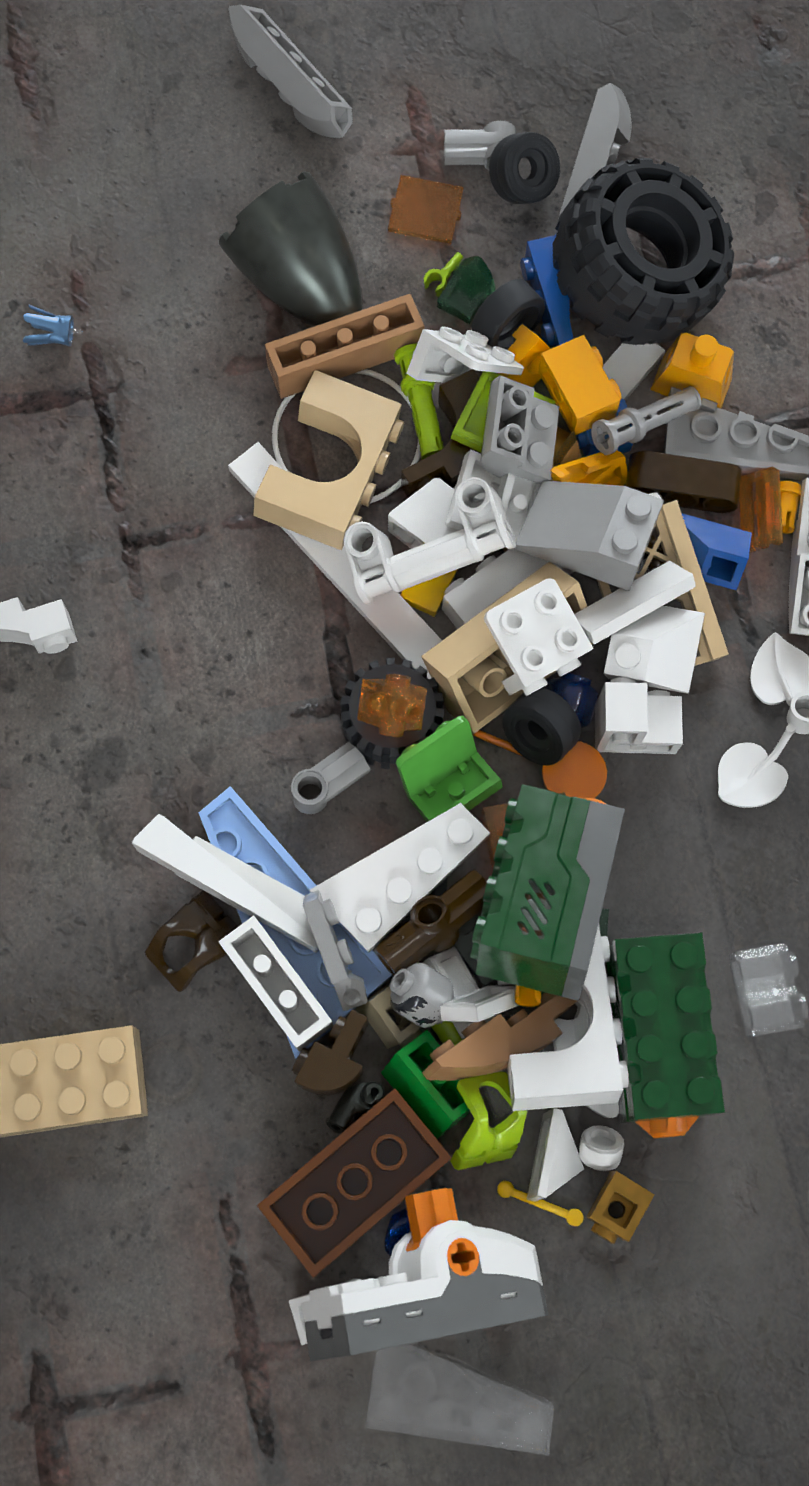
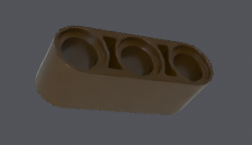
[626,451,742,513]

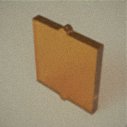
[388,175,464,244]

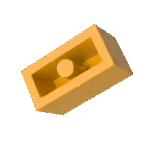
[538,335,621,435]

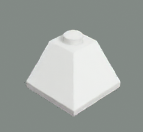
[604,606,705,694]

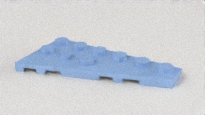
[198,786,393,1060]

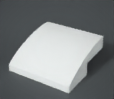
[445,450,541,542]

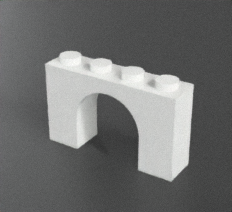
[497,924,629,1111]

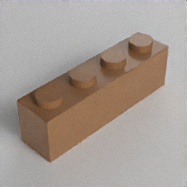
[265,294,425,399]

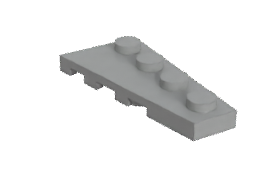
[663,387,809,481]

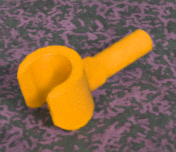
[515,985,541,1007]

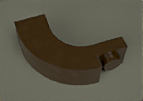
[401,369,481,498]

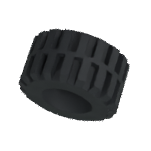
[341,658,444,769]

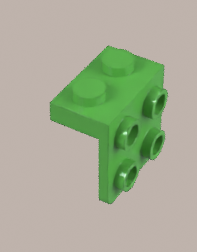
[396,715,503,822]

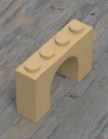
[253,370,404,551]

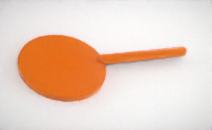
[472,730,607,799]

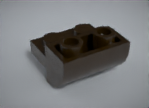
[292,1010,368,1096]

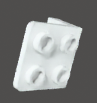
[406,327,524,383]
[484,578,594,696]

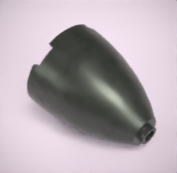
[219,172,363,327]

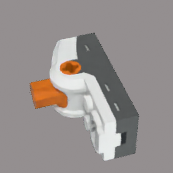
[301,1188,549,1361]

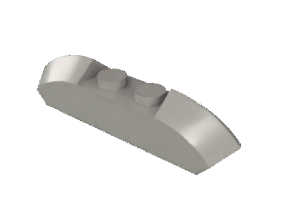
[229,5,352,138]
[556,83,632,235]

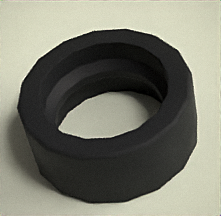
[471,279,545,350]

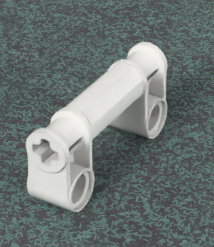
[344,477,516,605]

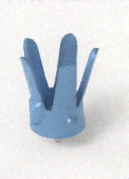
[23,304,83,346]

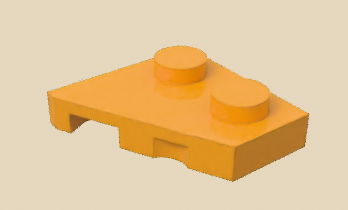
[550,450,628,486]

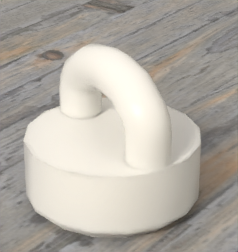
[579,1125,624,1171]

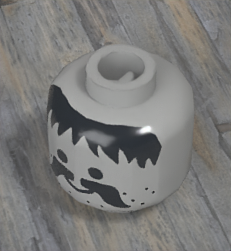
[390,962,455,1028]

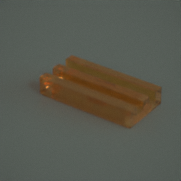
[739,466,783,553]

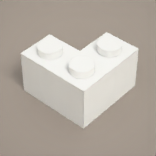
[595,677,683,754]

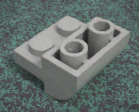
[480,375,559,484]

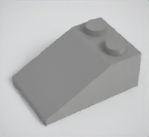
[514,480,664,591]

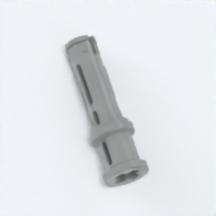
[591,386,701,455]

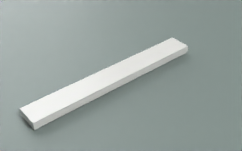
[228,442,442,679]

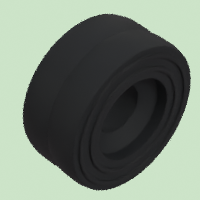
[489,132,560,204]
[502,688,581,765]

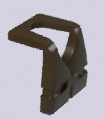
[145,891,239,992]

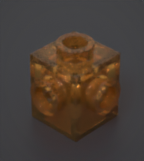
[357,674,427,737]

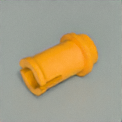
[769,481,801,534]

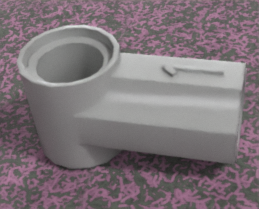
[444,121,516,170]
[291,741,370,814]

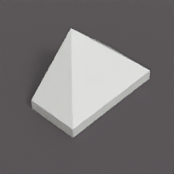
[527,1108,584,1202]

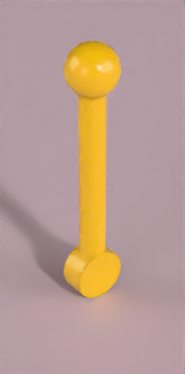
[497,1180,584,1227]

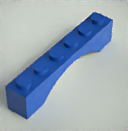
[520,235,633,457]

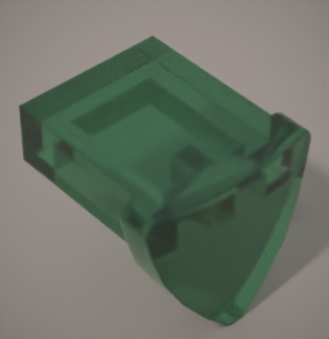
[437,256,496,324]

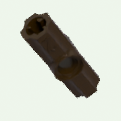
[373,869,487,976]

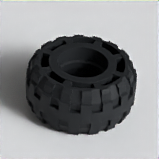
[552,158,735,345]

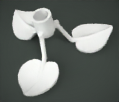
[718,633,809,808]

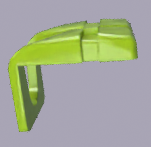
[450,1071,527,1170]

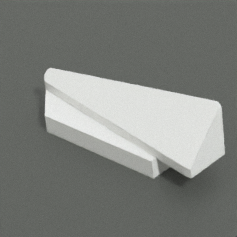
[132,814,319,953]

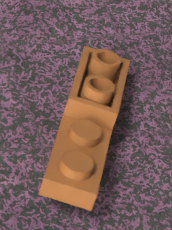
[422,992,580,1081]

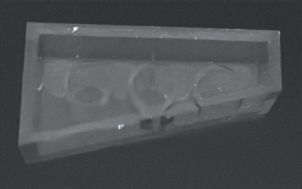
[366,1342,554,1456]

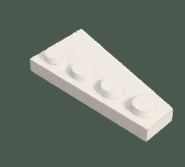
[309,803,490,953]

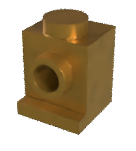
[586,1171,655,1244]

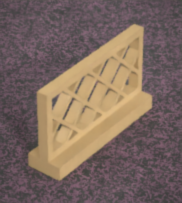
[597,500,729,666]

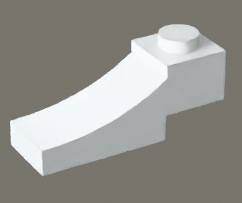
[0,597,77,654]

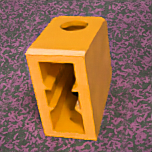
[651,333,734,408]

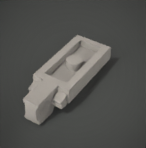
[303,890,368,1011]

